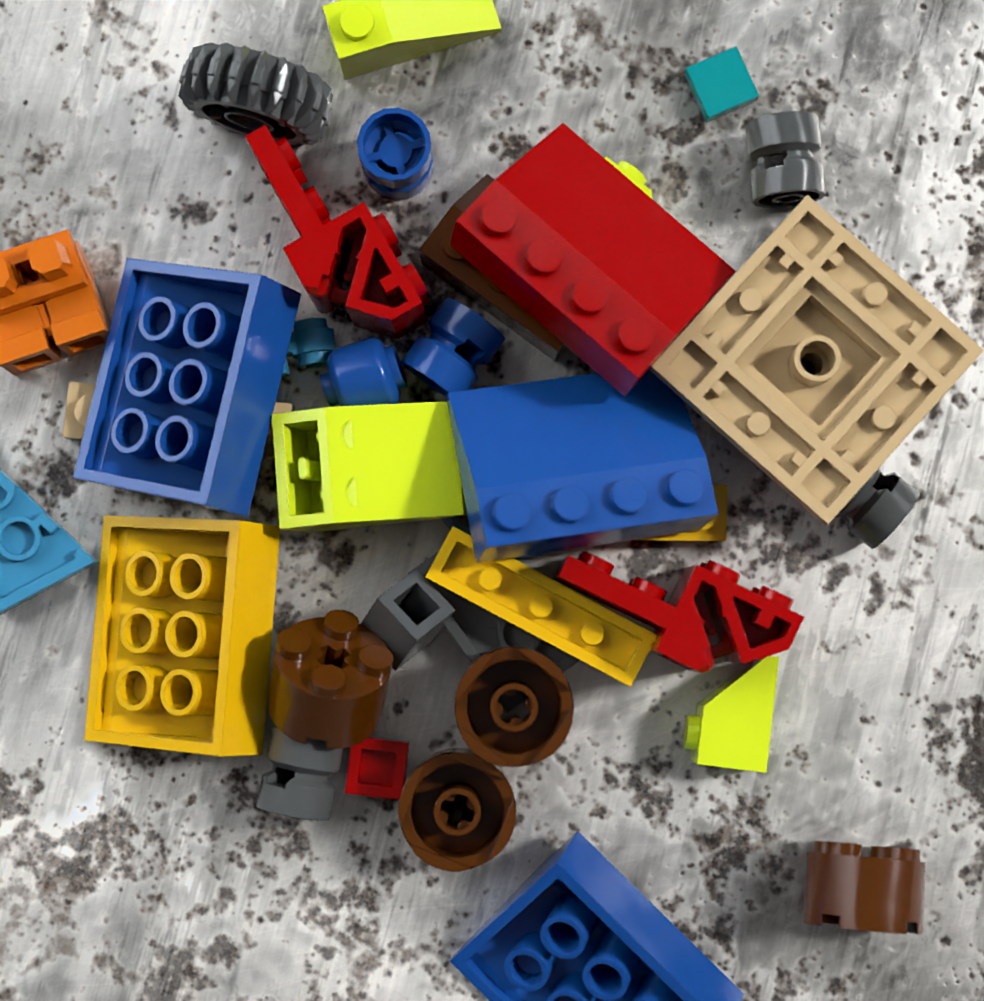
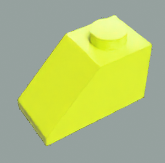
[683,656,779,773]

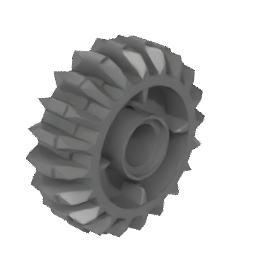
[178,42,334,147]

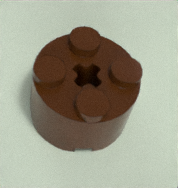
[268,610,393,749]
[454,646,574,767]
[398,748,516,872]
[803,841,926,935]

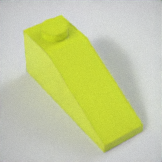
[322,0,501,80]

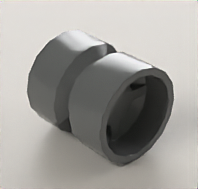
[746,111,826,208]
[834,465,920,549]
[256,725,344,821]

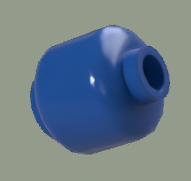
[320,337,408,407]

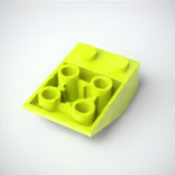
[272,401,466,533]

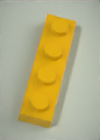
[425,526,658,687]

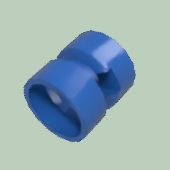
[357,108,434,200]
[401,297,505,397]

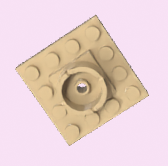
[649,195,984,526]

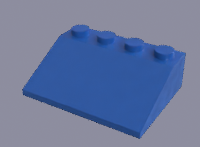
[73,258,301,517]
[446,370,718,563]
[450,831,744,1001]

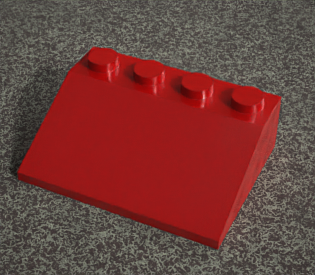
[450,123,736,397]

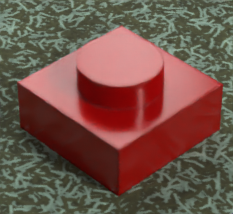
[345,737,410,800]

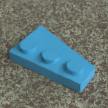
[0,468,99,615]

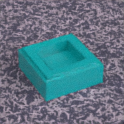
[684,46,759,123]

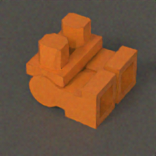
[0,229,111,376]

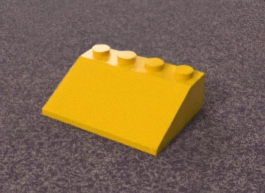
[84,515,280,757]

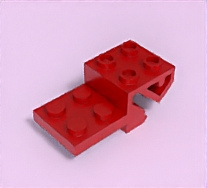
[245,125,430,339]
[554,551,804,673]

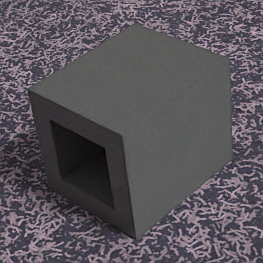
[361,568,455,671]

